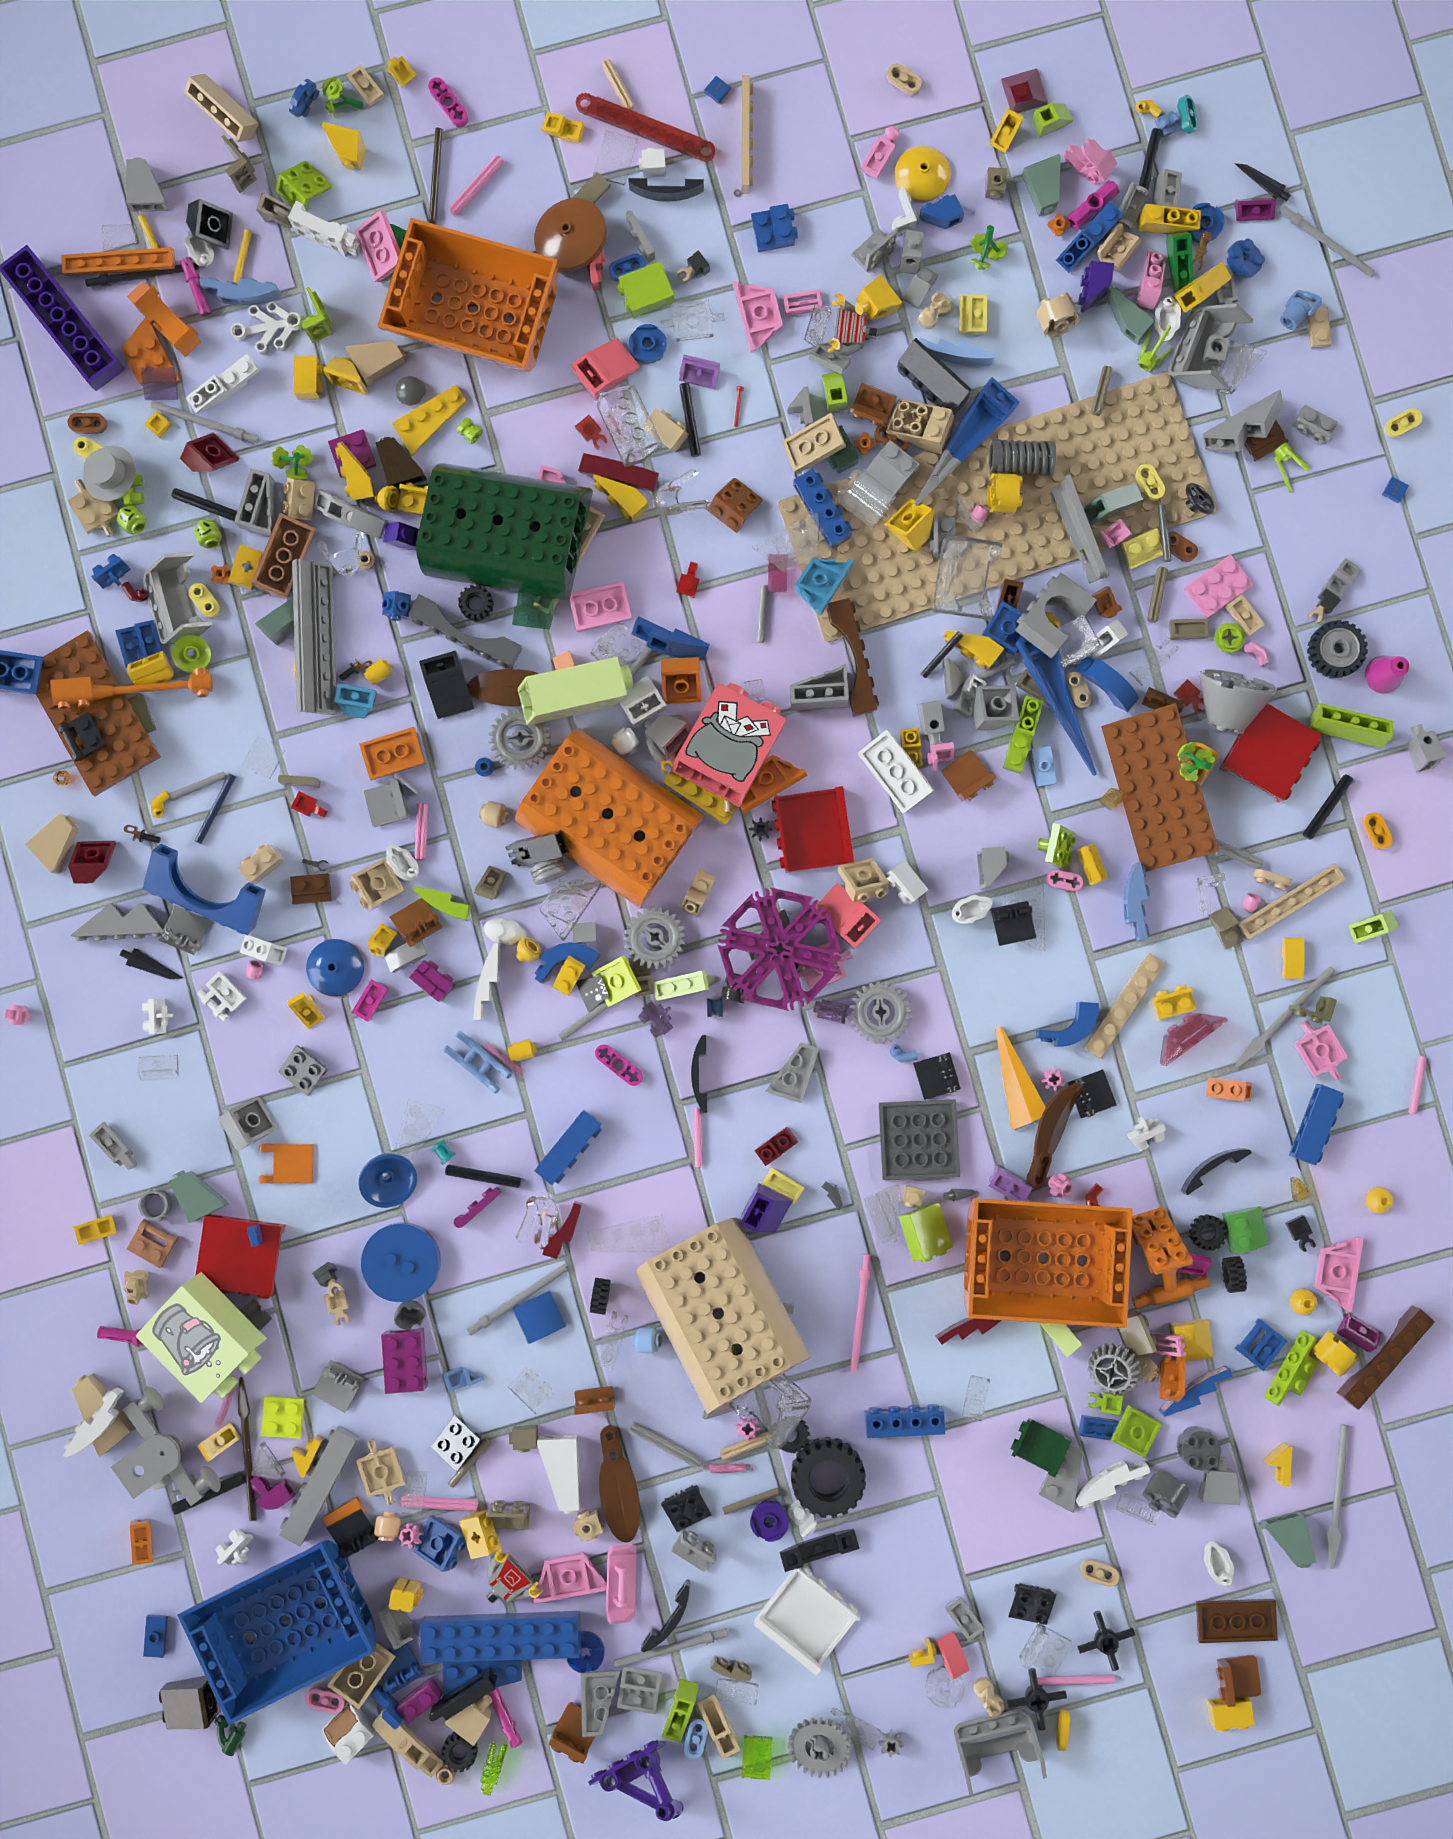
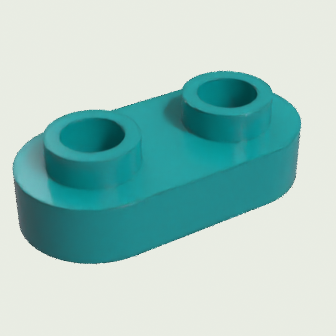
[1177,94,1198,134]

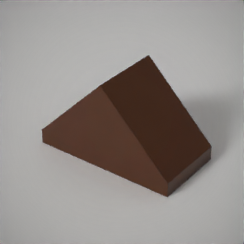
[996,579,1024,610]

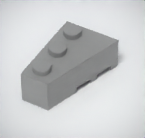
[234,468,276,537]
[790,664,849,711]

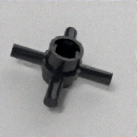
[1077,1611,1136,1671]
[1007,1668,1067,1731]

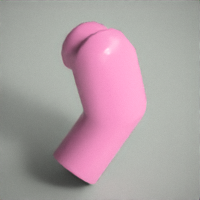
[1244,642,1269,666]

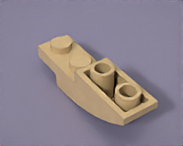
[372,1710,444,1778]

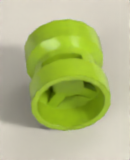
[456,417,483,444]

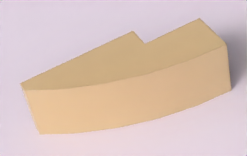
[697,1694,741,1759]

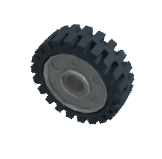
[1307,620,1368,679]

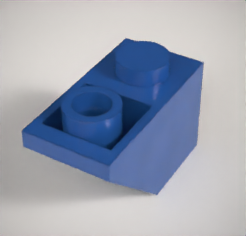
[919,194,964,229]

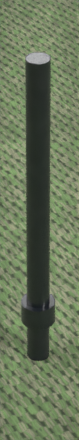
[85,262,199,287]

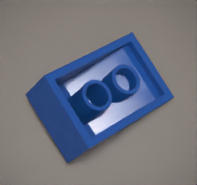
[0,650,43,695]

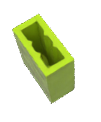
[617,261,675,318]
[898,1202,953,1263]

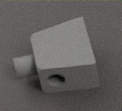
[899,230,924,275]
[917,701,945,745]
[1408,724,1446,773]
[1198,1457,1240,1505]

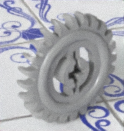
[488,708,551,770]
[623,906,686,969]
[849,981,912,1044]
[787,1717,853,1779]

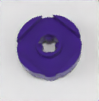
[750,1500,790,1542]

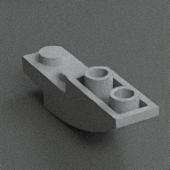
[313,489,387,538]

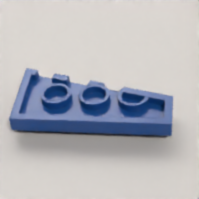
[443,1660,522,1696]

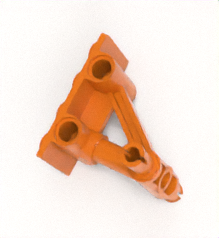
[1132,1207,1210,1309]

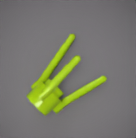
[1137,325,1172,372]
[1273,442,1310,493]

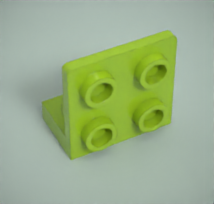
[275,161,332,212]
[301,287,333,343]

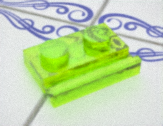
[741,1735,772,1780]

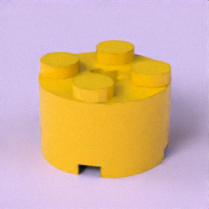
[987,473,1022,513]
[1312,1330,1360,1377]

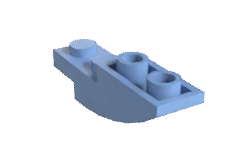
[200,277,281,305]
[1123,862,1150,941]

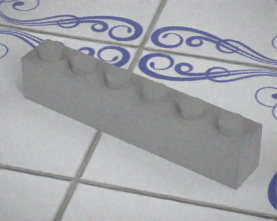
[279,1425,360,1546]

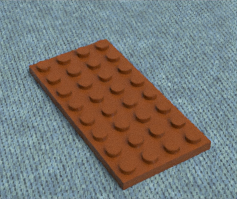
[36,630,161,797]
[1101,703,1219,872]

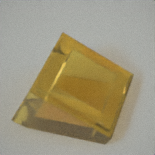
[1099,788,1125,810]
[1290,1176,1310,1202]

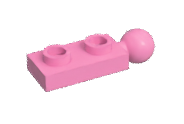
[860,126,899,180]

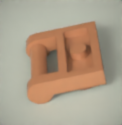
[126,1218,178,1268]

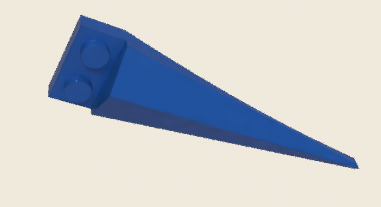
[1016,638,1097,776]

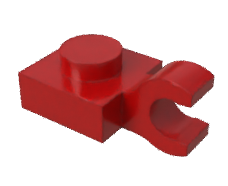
[676,561,700,598]
[291,791,328,818]

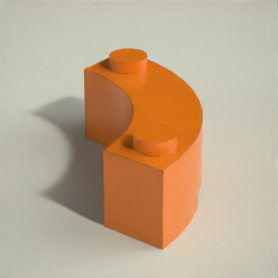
[127,282,201,357]

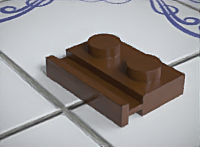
[1244,420,1289,462]
[290,873,332,905]

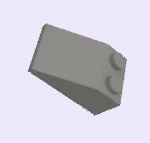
[852,440,919,513]

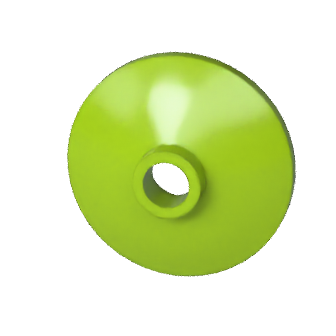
[172,635,211,673]

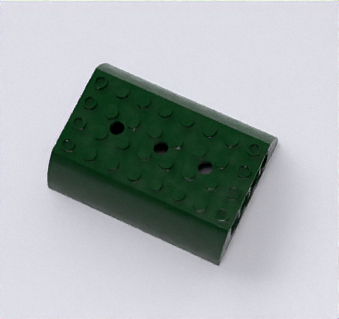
[416,463,593,601]

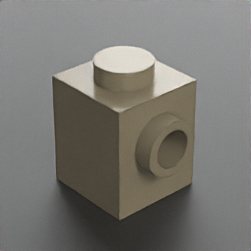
[985,167,1007,200]
[509,1425,538,1453]

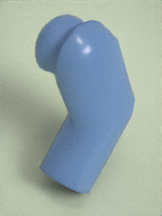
[890,1044,918,1063]

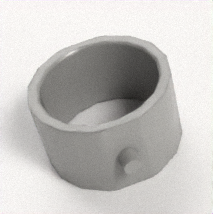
[138,1188,172,1222]

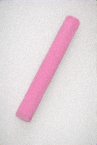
[1409,1056,1427,1114]
[694,1109,703,1167]

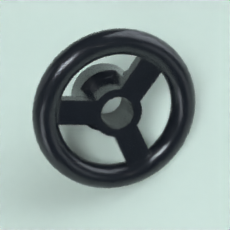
[1185,483,1215,514]

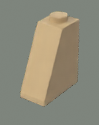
[345,340,406,386]
[25,813,79,874]

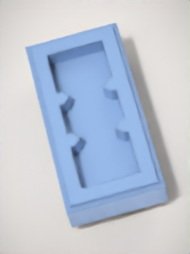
[1031,746,1057,787]

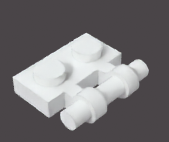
[197,971,247,1022]

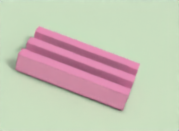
[783,290,823,316]
[1152,1333,1186,1357]

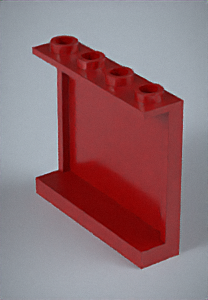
[1219,703,1322,803]
[771,786,854,873]
[195,1214,286,1299]

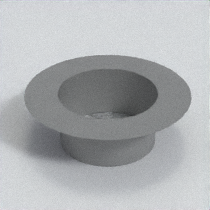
[83,446,136,501]

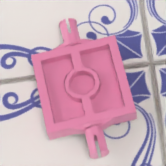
[797,942,853,990]
[1293,1020,1348,1081]

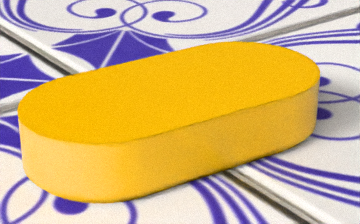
[1056,1709,1070,1751]

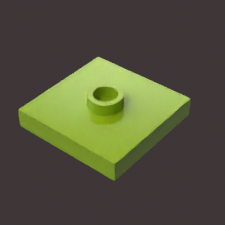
[1110,1405,1162,1458]

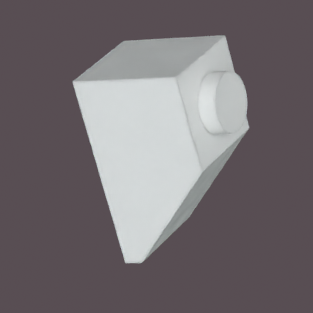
[1081,619,1129,660]

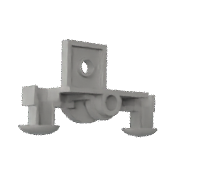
[111,1386,221,1506]

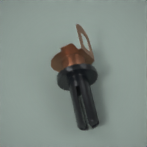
[339,658,372,681]
[124,825,161,843]

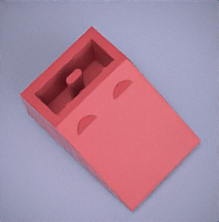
[571,338,641,401]
[815,883,881,950]

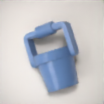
[1280,290,1322,330]

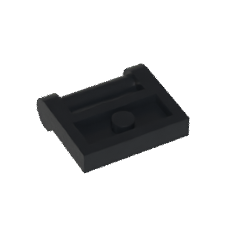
[58,712,107,762]

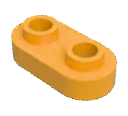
[1362,813,1392,850]

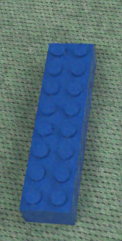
[420,1611,582,1663]

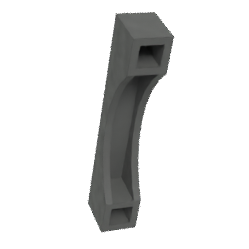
[409,594,523,669]

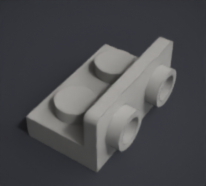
[1293,405,1338,444]
[929,515,956,557]

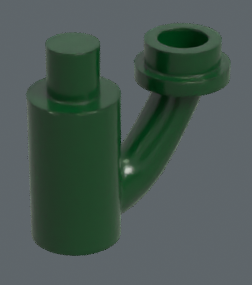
[214,1714,247,1756]

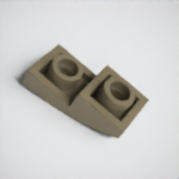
[710,1656,752,1681]

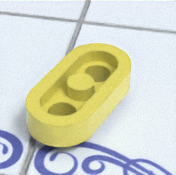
[1384,408,1422,438]
[73,437,103,459]
[1135,464,1165,501]
[189,583,221,619]

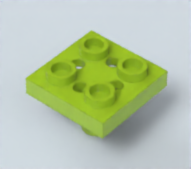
[1037,824,1076,870]

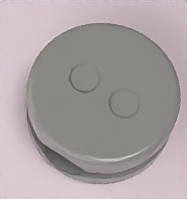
[530,857,568,885]

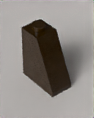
[375,437,427,489]

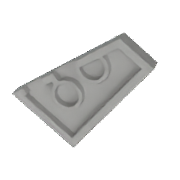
[765,1042,819,1103]
[1038,1444,1083,1513]
[581,1670,620,1737]

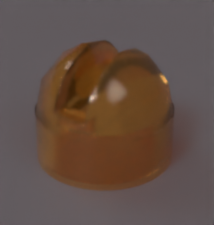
[53,770,71,786]

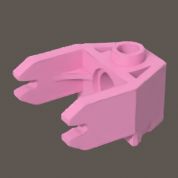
[1063,138,1117,185]

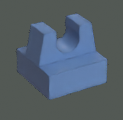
[1155,111,1181,138]

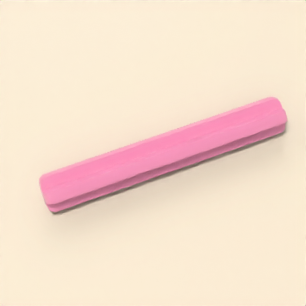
[449,155,504,216]
[401,1496,478,1511]

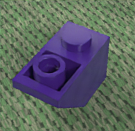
[383,522,419,550]

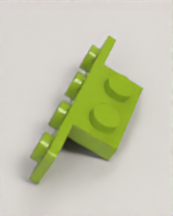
[1264,1330,1319,1406]

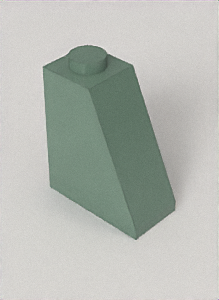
[1022,154,1061,216]
[1083,482,1143,527]
[255,598,294,645]
[169,1170,229,1223]
[1261,1511,1317,1568]

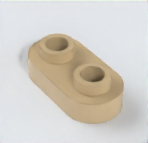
[887,63,922,95]
[1066,672,1092,709]
[1253,869,1292,890]
[1080,1558,1119,1587]

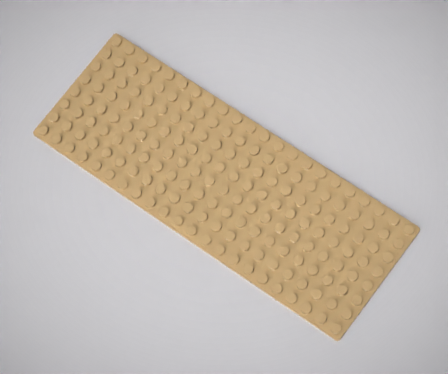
[778,372,1218,642]

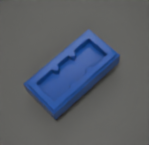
[1078,1415,1119,1440]
[143,1615,168,1658]

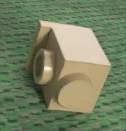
[900,1184,925,1208]

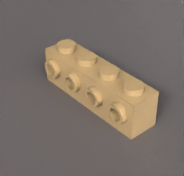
[184,73,259,142]

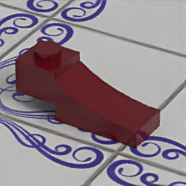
[540,1201,583,1259]

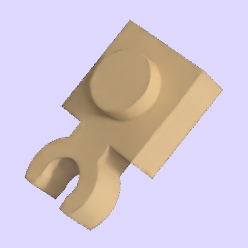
[324,1290,350,1326]

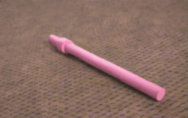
[850,1254,871,1372]

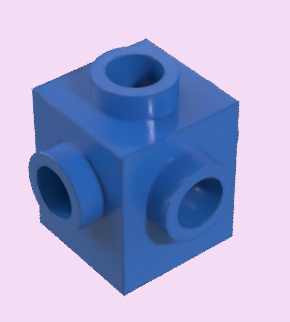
[382,591,411,621]

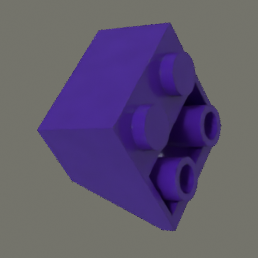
[1078,261,1114,313]
[740,1183,793,1233]

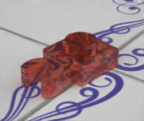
[575,415,608,450]
[1173,679,1204,713]

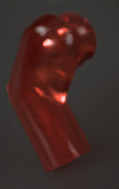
[1085,1183,1104,1206]

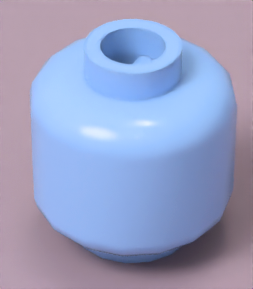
[632,1328,662,1353]

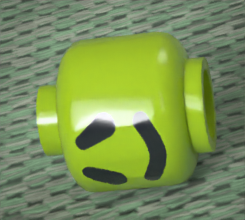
[117,506,146,534]
[194,519,222,549]

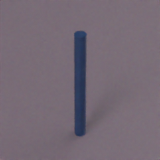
[194,773,236,844]

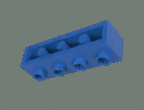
[793,469,852,549]
[1289,1084,1344,1165]
[534,1109,602,1185]
[865,1404,945,1438]

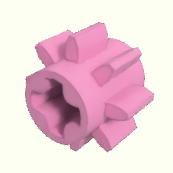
[4,1004,31,1026]
[1040,1067,1065,1091]
[1048,1173,1073,1198]
[735,1414,760,1441]
[397,1522,424,1549]

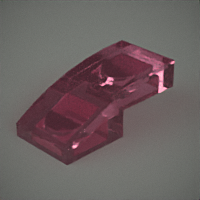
[768,554,788,592]

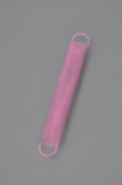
[481,1040,527,1078]
[215,1376,238,1432]

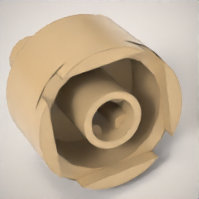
[1036,293,1080,337]

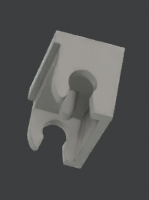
[1152,168,1182,207]
[1117,182,1149,229]
[376,1606,418,1650]

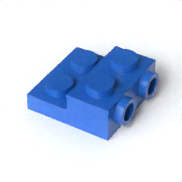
[751,203,798,252]
[982,601,1024,655]
[412,1515,466,1572]

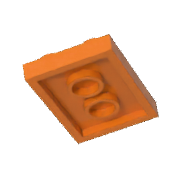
[359,727,426,781]

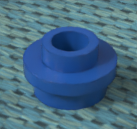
[475,757,494,777]

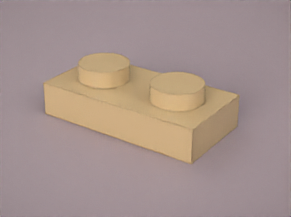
[346,65,385,107]
[1307,307,1332,348]
[1225,595,1265,637]

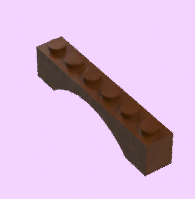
[826,598,879,717]
[1336,1305,1435,1410]

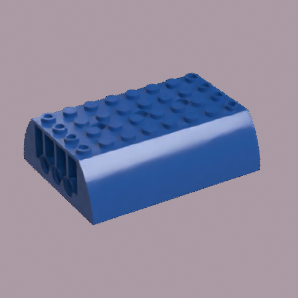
[177,1540,376,1725]

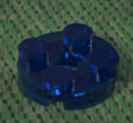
[567,1630,605,1673]

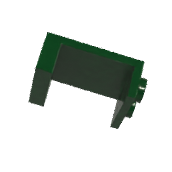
[1010,1418,1072,1478]

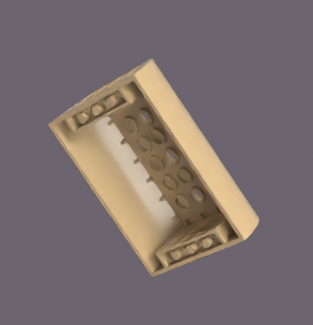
[635,1217,811,1415]

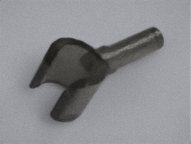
[302,859,329,872]

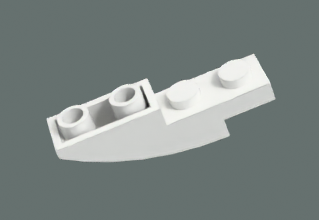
[186,354,260,414]
[63,1387,124,1458]
[1076,1460,1151,1507]

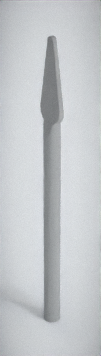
[1234,966,1335,1069]
[1327,1424,1349,1569]

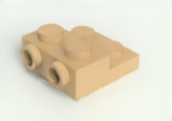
[349,858,405,912]
[837,858,890,903]

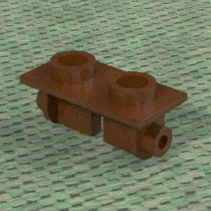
[1141,687,1184,713]

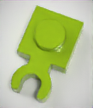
[1087,1391,1123,1415]

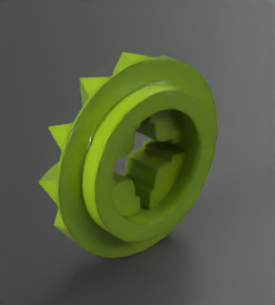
[1214,623,1245,654]

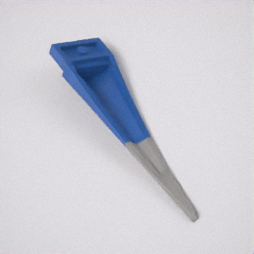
[914,377,1020,506]

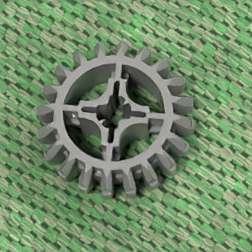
[1088,1342,1141,1396]

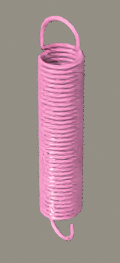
[702,1464,753,1473]

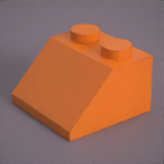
[661,657,701,704]

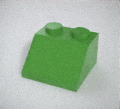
[1222,1206,1268,1254]

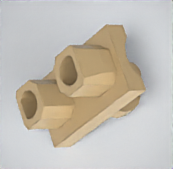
[124,1270,148,1305]

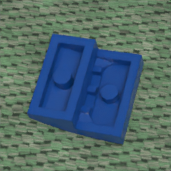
[115,620,162,668]
[512,1291,566,1344]

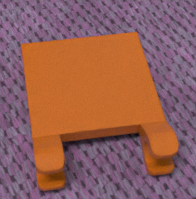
[259,1144,313,1183]

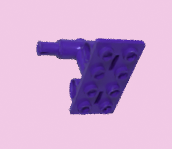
[588,1740,684,1821]

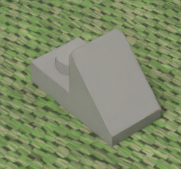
[903,265,938,309]
[787,386,813,428]

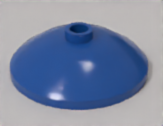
[306,939,364,997]
[358,1153,417,1208]

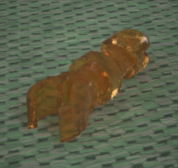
[1193,232,1211,271]

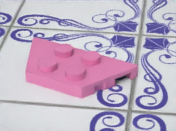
[733,281,783,353]
[1314,1237,1364,1312]
[533,1552,607,1604]

